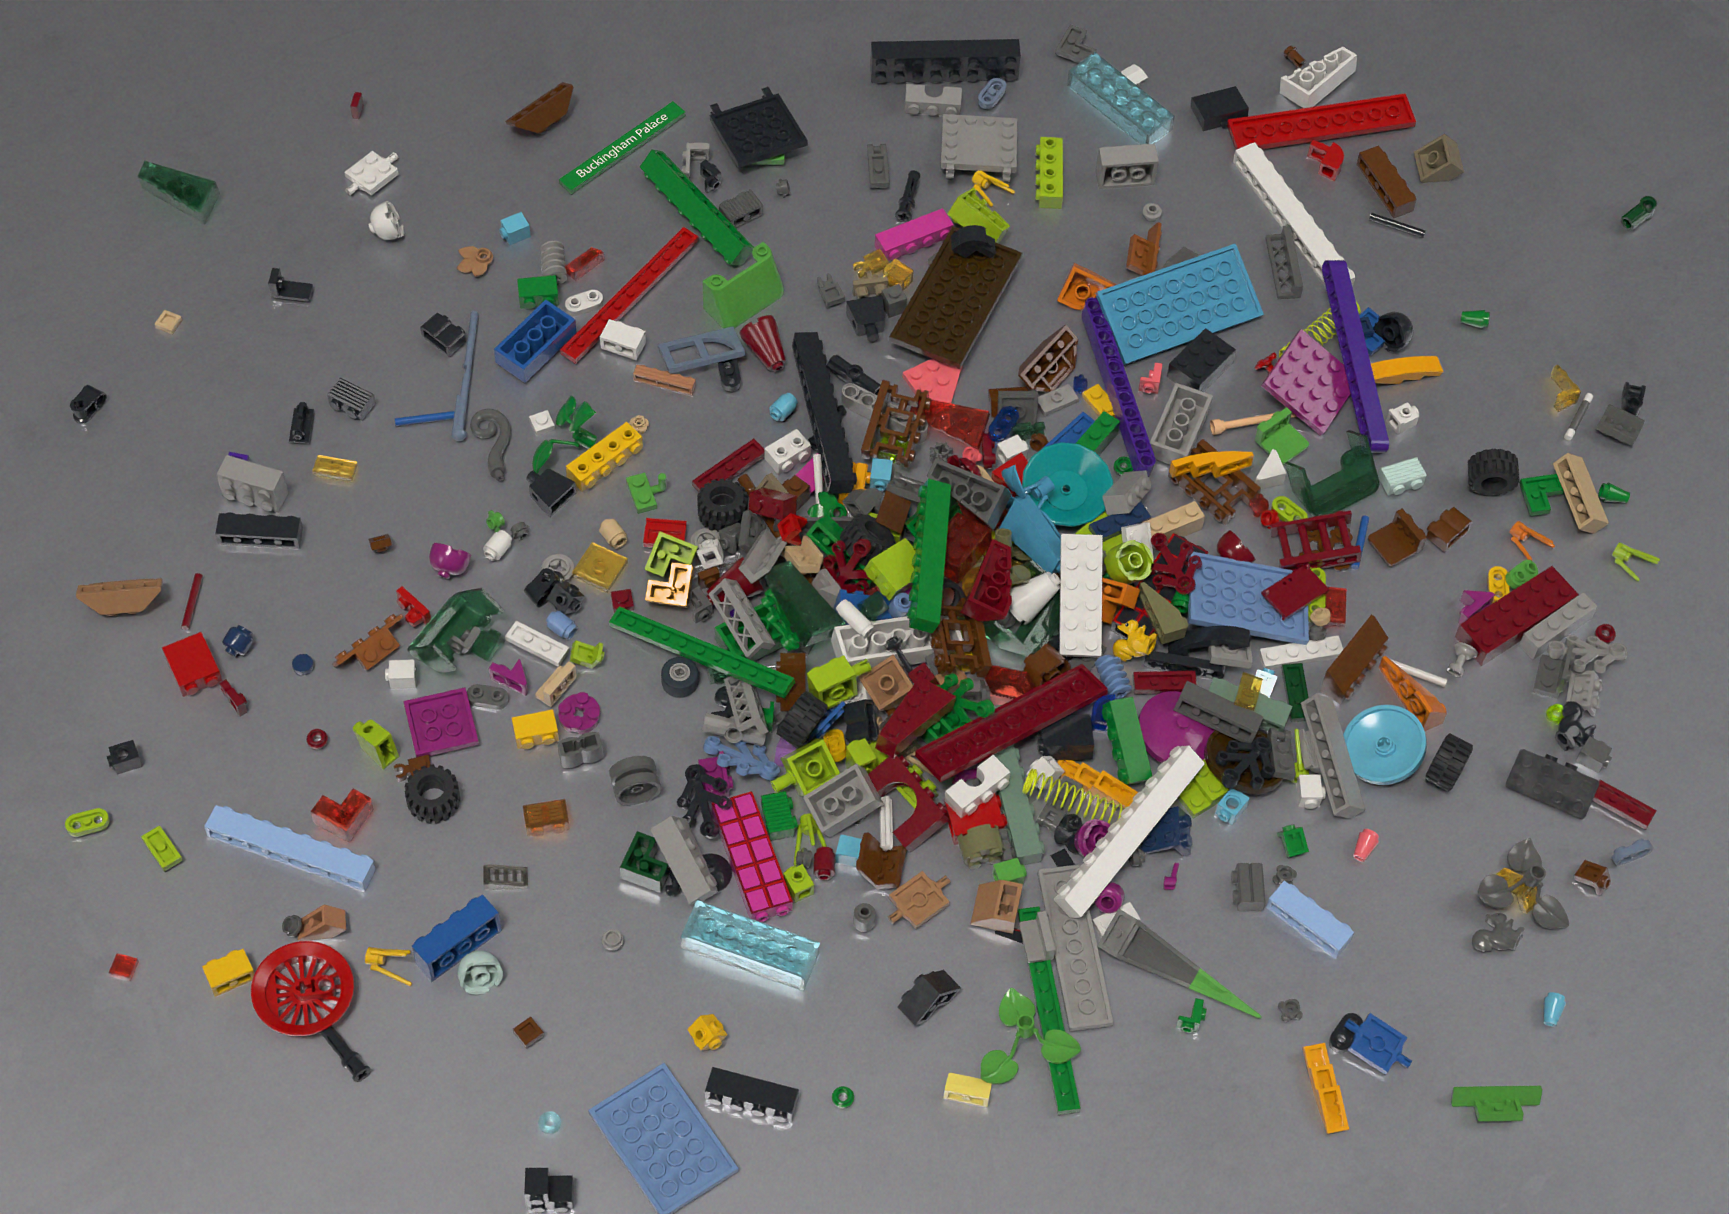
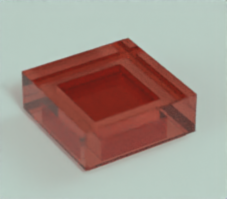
[109,953,139,981]

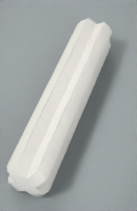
[880,796,893,851]

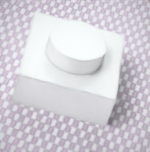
[529,410,555,436]

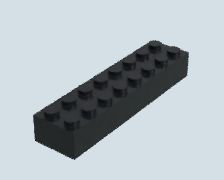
[870,39,1021,83]

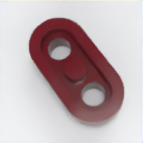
[982,433,996,469]

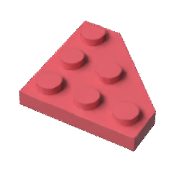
[902,358,963,419]

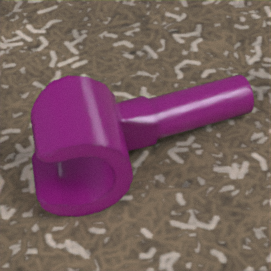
[1164,863,1179,890]

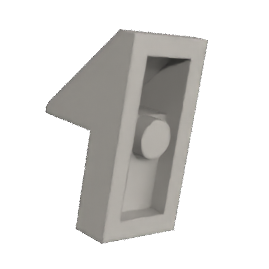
[811,569,841,610]

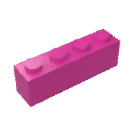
[874,208,954,262]

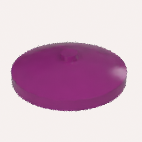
[1138,691,1215,763]

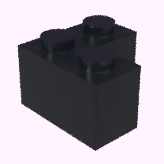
[897,969,961,1025]
[524,1168,574,1213]

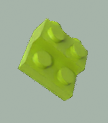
[1177,759,1229,819]

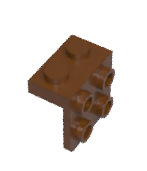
[1368,508,1427,567]
[856,832,907,889]

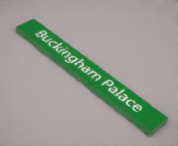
[559,101,686,195]

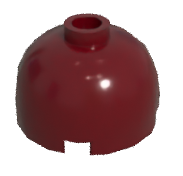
[1217,530,1256,563]

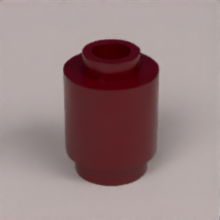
[813,847,835,880]

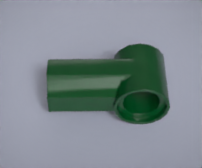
[1621,196,1657,230]

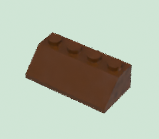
[1320,614,1389,705]

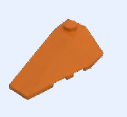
[1057,263,1117,310]
[1379,656,1447,731]

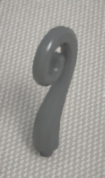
[470,409,511,481]

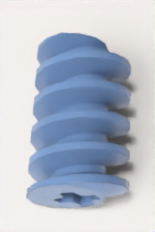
[1095,655,1133,701]

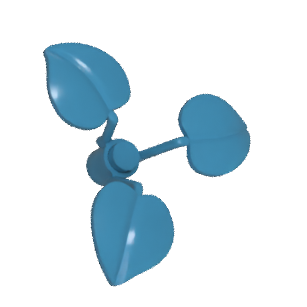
[1001,465,1061,539]

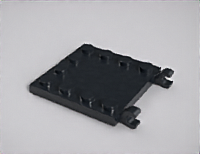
[710,87,808,168]

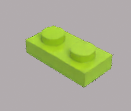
[141,825,183,872]

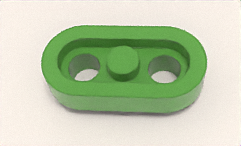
[1505,560,1538,589]

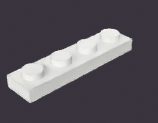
[1259,635,1343,670]

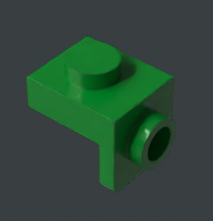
[1176,998,1207,1033]

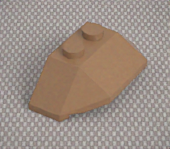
[76,578,163,616]

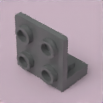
[1533,644,1575,699]

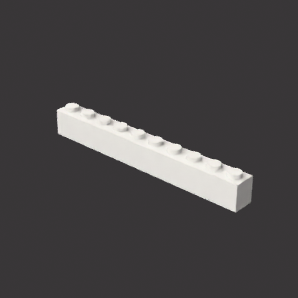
[1233,142,1355,287]
[1054,745,1205,918]

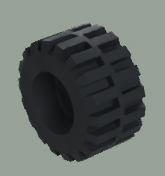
[1467,448,1520,496]
[697,479,748,532]
[840,514,896,565]
[776,691,828,748]
[1426,733,1473,792]
[404,764,460,824]

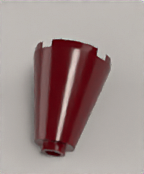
[739,315,786,372]
[706,557,764,606]

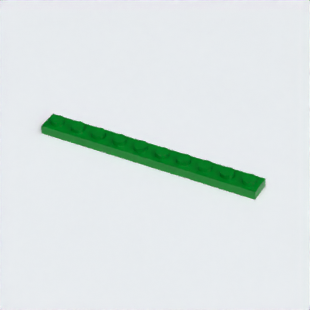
[609,606,795,698]
[1017,906,1081,1115]

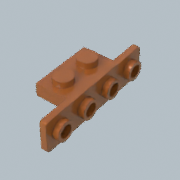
[1126,222,1162,276]
[332,614,403,670]

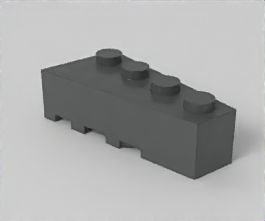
[927,458,1012,530]

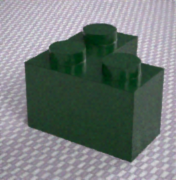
[620,831,669,893]

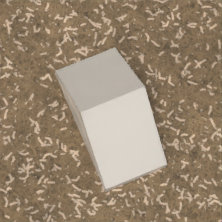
[1255,449,1286,489]

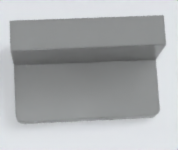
[1019,911,1055,963]

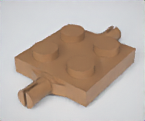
[888,871,951,929]

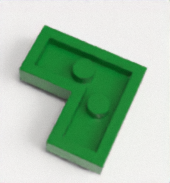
[1519,474,1564,516]

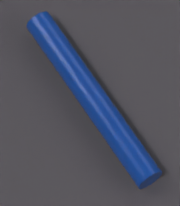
[395,411,454,426]
[1351,515,1369,570]

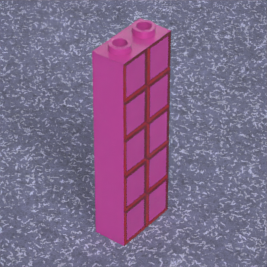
[711,791,793,923]

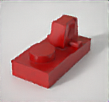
[396,586,431,627]

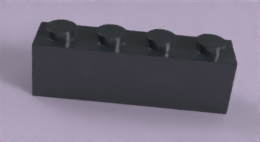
[215,512,303,549]
[705,1067,799,1122]

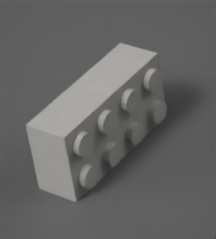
[1150,383,1213,464]

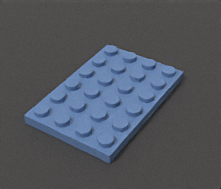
[1188,552,1309,645]
[588,1063,739,1214]

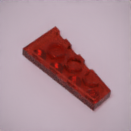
[909,396,990,450]

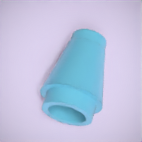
[1543,992,1566,1027]

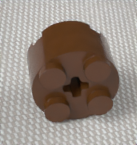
[1023,644,1071,688]

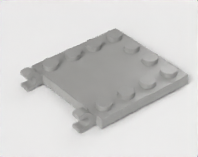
[941,114,1017,182]

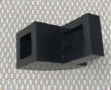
[951,225,996,258]

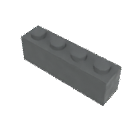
[1174,681,1264,743]

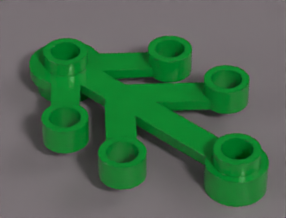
[761,586,808,651]
[936,673,995,727]

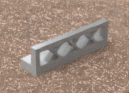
[739,528,787,583]
[709,578,775,658]
[724,676,769,735]

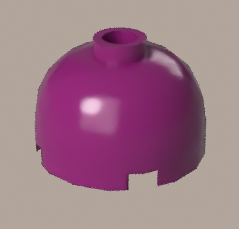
[429,543,471,579]

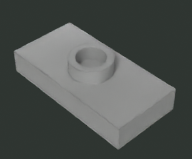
[1038,384,1079,417]

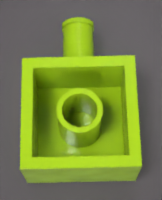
[807,655,872,710]
[770,739,840,797]

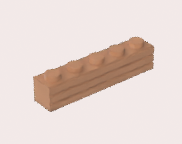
[633,365,696,396]

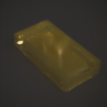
[312,455,358,482]
[1234,672,1263,711]

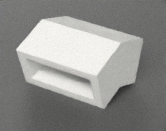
[1116,64,1148,92]

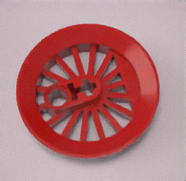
[251,941,354,1036]

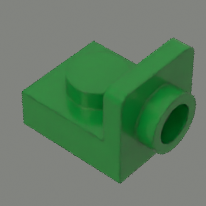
[1277,824,1309,857]

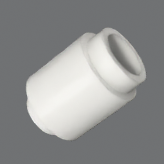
[483,530,512,560]

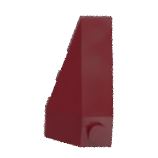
[960,538,1012,621]

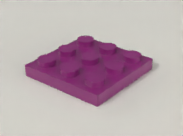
[403,687,479,757]

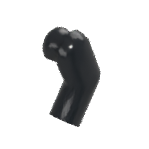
[665,867,680,897]

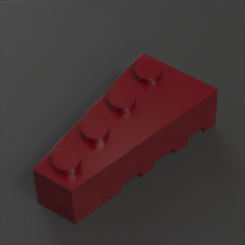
[875,677,956,758]

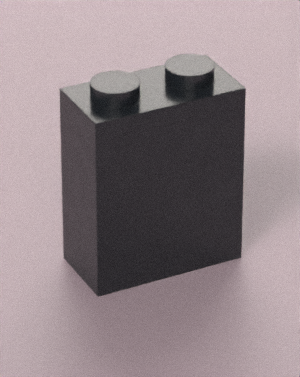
[1036,714,1094,760]

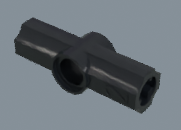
[826,355,881,395]

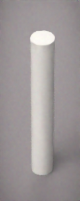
[813,454,823,504]
[1390,659,1447,687]

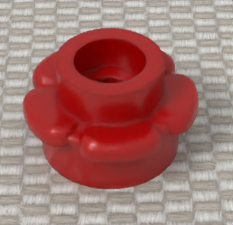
[1261,509,1279,529]

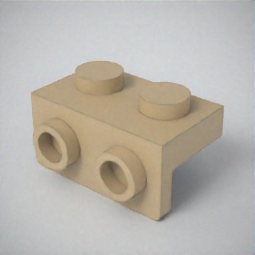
[781,536,824,575]

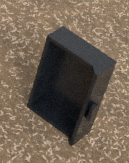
[1190,86,1249,131]

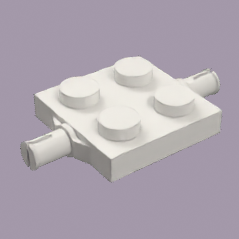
[344,151,399,196]

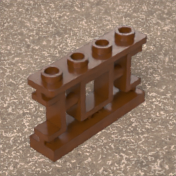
[861,380,932,468]
[1168,439,1261,526]
[930,598,992,678]

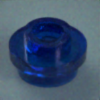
[1073,374,1088,394]

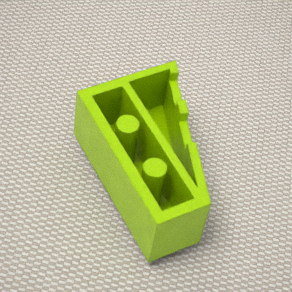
[947,187,1010,243]

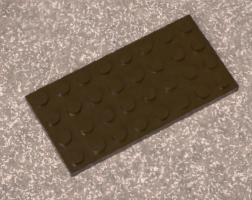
[889,226,1023,369]

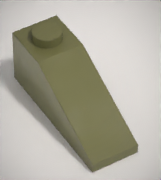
[1139,582,1188,644]

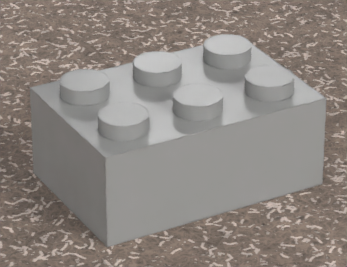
[1095,144,1159,189]
[217,455,288,513]
[803,764,884,837]

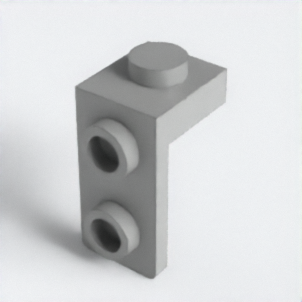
[682,142,710,179]

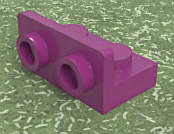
[698,751,733,797]

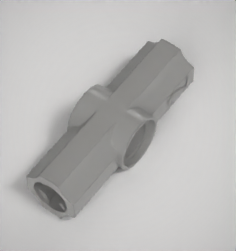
[702,713,767,747]

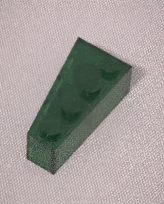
[137,161,220,225]
[765,561,846,648]

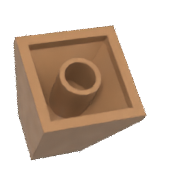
[858,654,913,712]

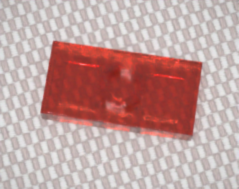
[1325,587,1347,627]

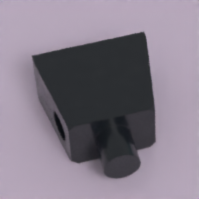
[846,295,884,342]
[526,469,576,517]

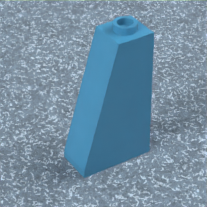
[999,494,1060,574]

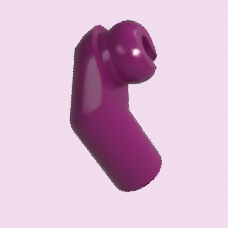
[952,768,977,784]

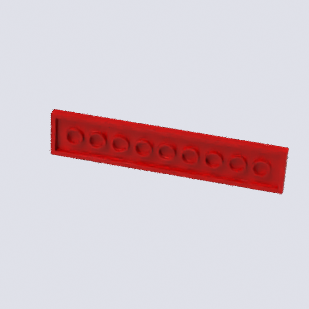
[1227,93,1416,150]

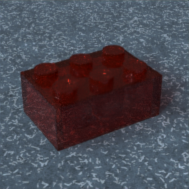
[944,512,992,584]

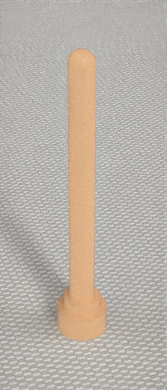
[1210,412,1297,436]

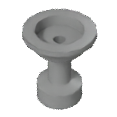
[1447,642,1478,678]

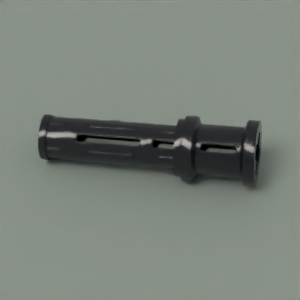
[895,170,920,223]
[319,1026,371,1082]

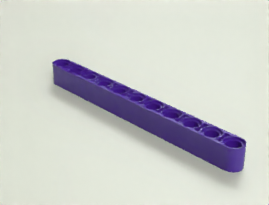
[1322,260,1389,453]
[1081,297,1156,477]

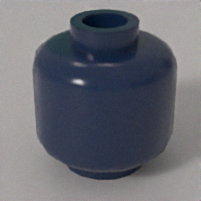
[222,625,254,657]

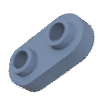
[978,78,1006,109]
[1612,839,1653,866]

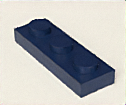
[1088,502,1151,542]

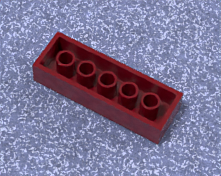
[1455,566,1579,666]

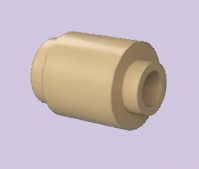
[599,519,628,549]

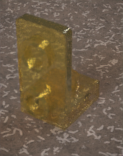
[1551,365,1581,412]
[1496,868,1541,914]

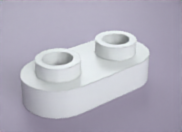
[565,290,603,316]

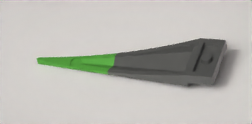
[1097,909,1262,1018]

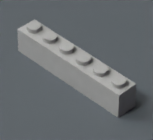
[1301,694,1366,819]

